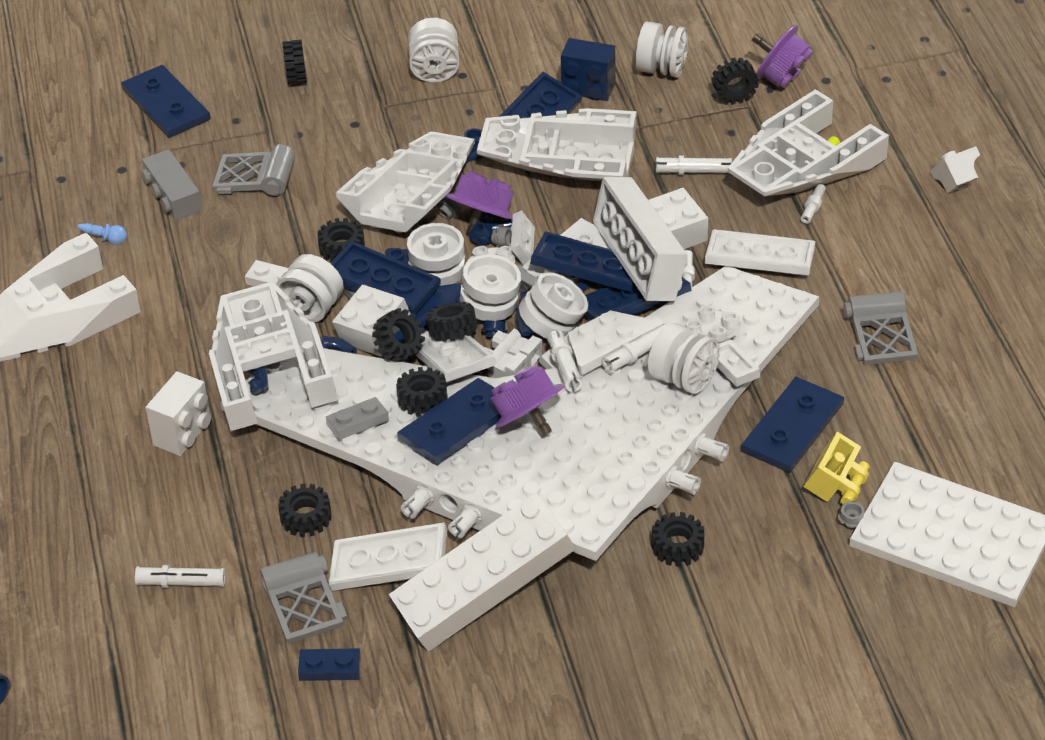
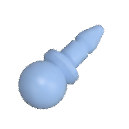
[78,223,127,244]

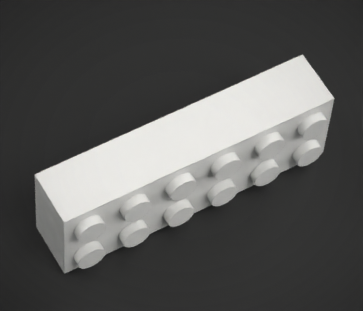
[593,177,688,301]
[389,492,576,652]

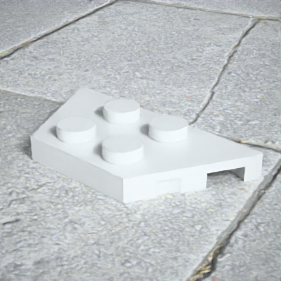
[568,310,664,375]

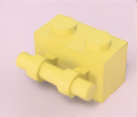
[803,432,870,504]

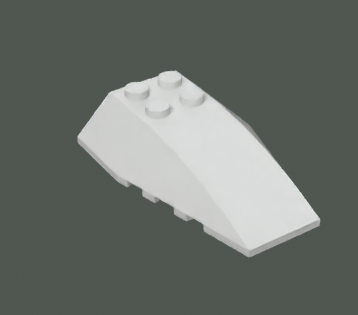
[477,108,637,181]
[336,131,475,233]

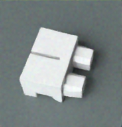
[484,328,543,378]

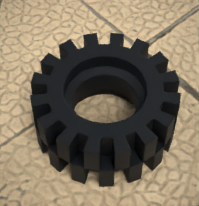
[282,39,307,85]
[711,57,759,104]
[317,218,365,263]
[426,301,478,342]
[372,308,425,361]
[396,367,448,416]
[278,483,332,537]
[652,512,705,567]

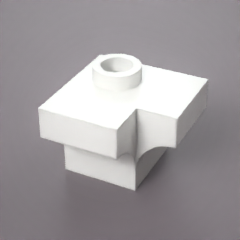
[930,147,980,194]

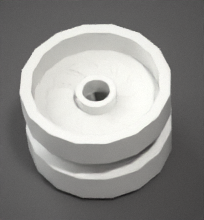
[407,223,465,286]
[276,254,344,322]
[460,254,521,321]
[519,273,588,338]

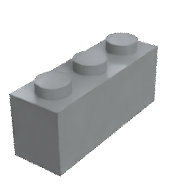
[141,149,203,220]

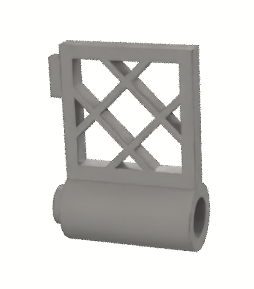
[212,145,295,196]
[843,291,918,365]
[259,551,347,644]

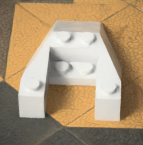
[728,89,889,196]
[0,233,141,362]
[209,281,338,431]

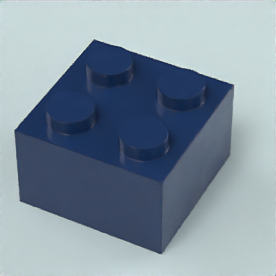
[561,38,616,101]

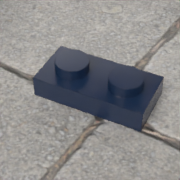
[298,648,361,681]

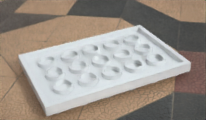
[849,462,1045,607]

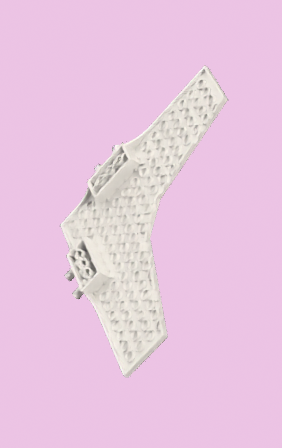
[221,266,819,561]

